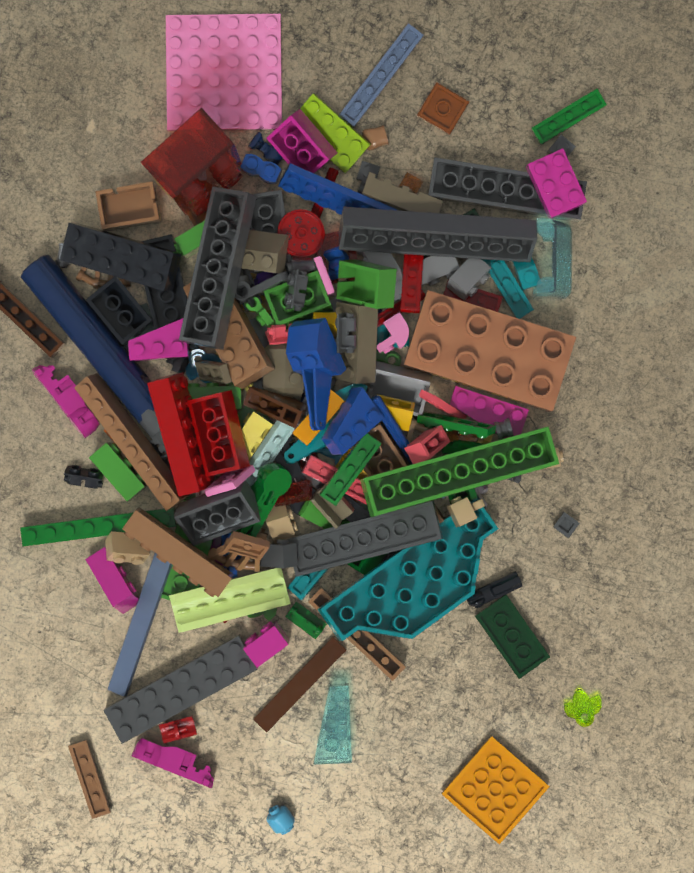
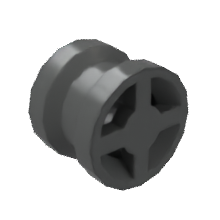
[494,418,514,440]

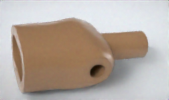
[362,125,389,151]

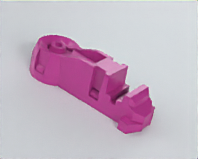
[32,365,100,439]
[131,738,214,789]

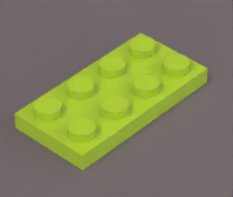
[300,93,371,174]

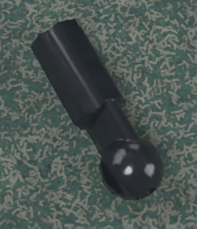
[467,571,523,608]

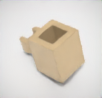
[446,496,485,527]

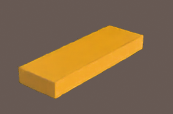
[292,389,345,446]

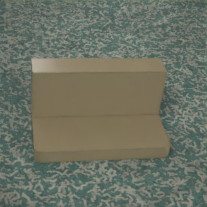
[311,482,355,529]

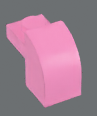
[376,312,409,354]

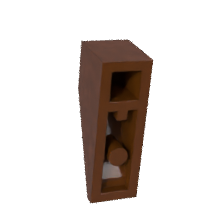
[243,386,308,429]

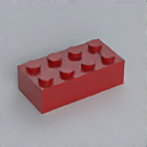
[187,390,250,477]

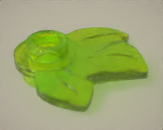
[564,689,602,727]

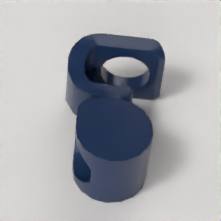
[248,132,283,165]

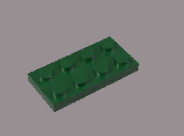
[475,595,550,679]

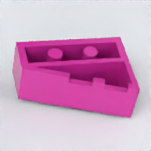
[128,319,190,361]
[85,547,139,614]

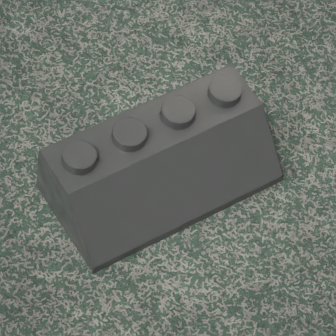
[174,480,261,546]

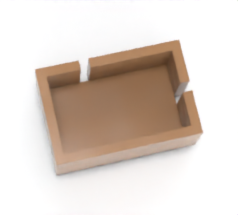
[95,181,161,231]

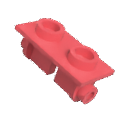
[265,323,293,345]

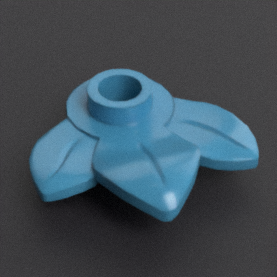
[186,348,222,383]

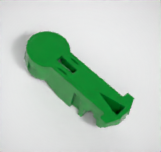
[231,462,292,537]

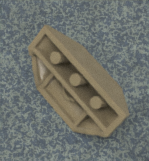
[262,343,304,401]

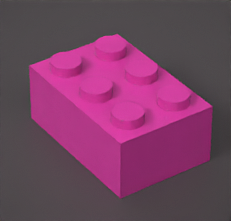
[266,109,337,174]
[526,149,587,220]
[243,621,290,668]

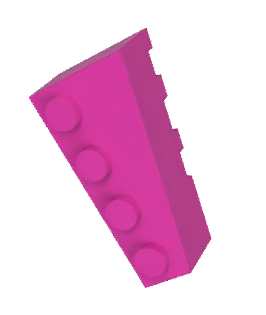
[449,386,529,439]

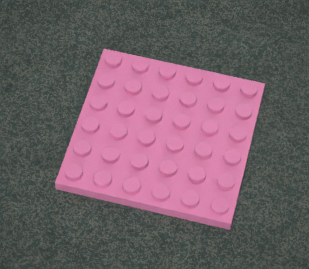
[166,14,282,131]

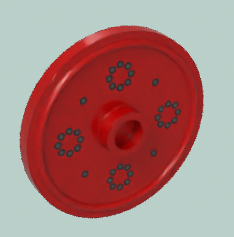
[277,209,325,258]

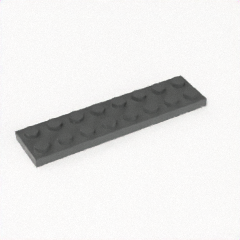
[288,501,443,577]

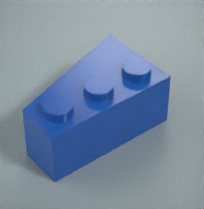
[322,387,384,455]

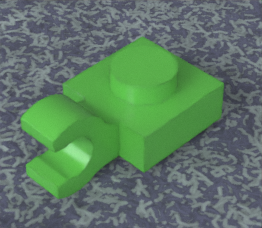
[244,296,276,327]

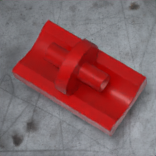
[159,715,197,744]

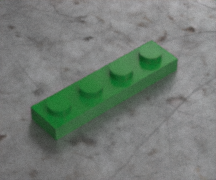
[531,89,607,145]
[417,411,496,438]
[320,433,382,506]

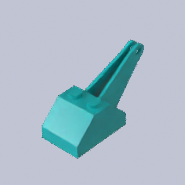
[284,383,368,464]

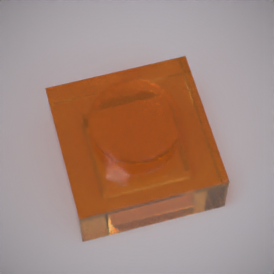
[399,172,424,194]

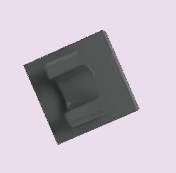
[166,357,189,373]

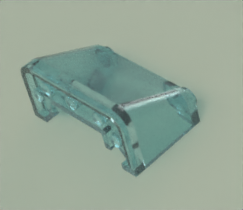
[533,218,572,299]

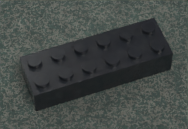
[60,223,182,291]
[141,234,200,350]

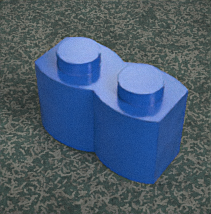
[241,154,282,185]

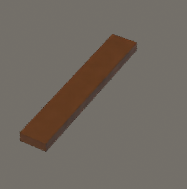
[253,637,347,733]

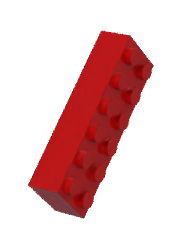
[147,372,214,496]

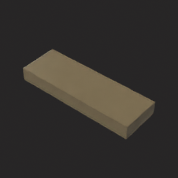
[195,360,232,384]

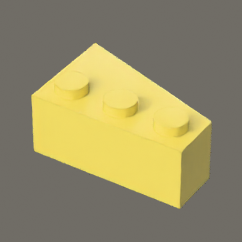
[242,411,274,461]

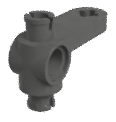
[235,271,289,312]

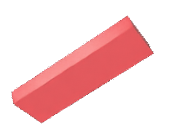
[419,390,467,419]

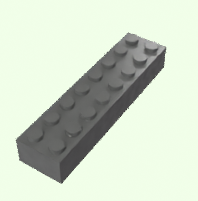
[428,157,587,222]
[179,186,257,350]
[103,634,258,744]

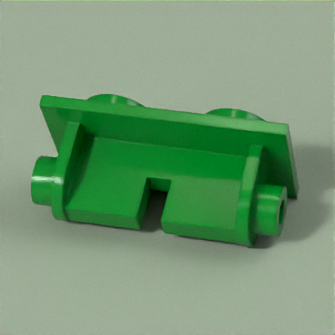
[285,601,327,639]

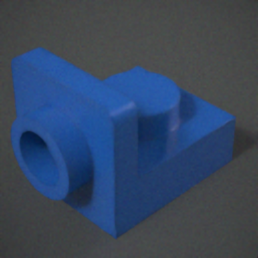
[324,246,349,281]

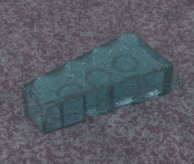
[313,683,352,765]

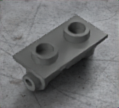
[284,269,308,311]
[335,312,356,353]

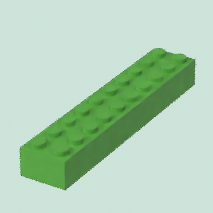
[360,426,559,517]

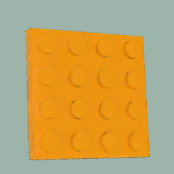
[441,735,550,845]

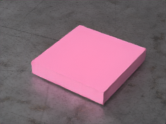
[314,256,335,297]
[204,465,256,497]

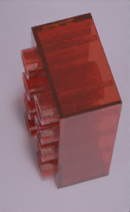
[141,107,243,217]

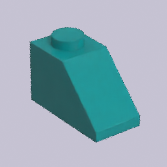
[511,258,542,291]

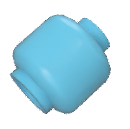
[266,805,295,835]

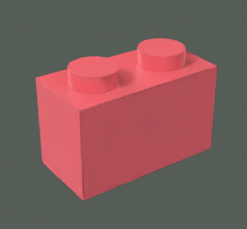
[404,425,451,464]

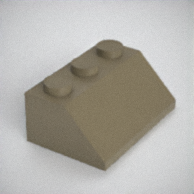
[241,230,289,273]

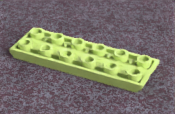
[169,568,291,633]

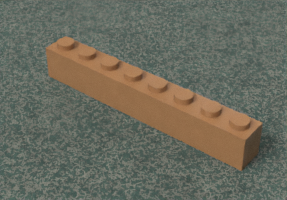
[74,373,189,511]

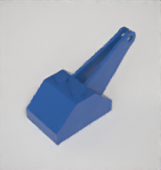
[286,318,346,431]

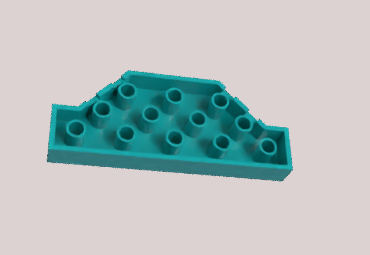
[317,498,499,641]

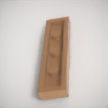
[68,739,111,819]

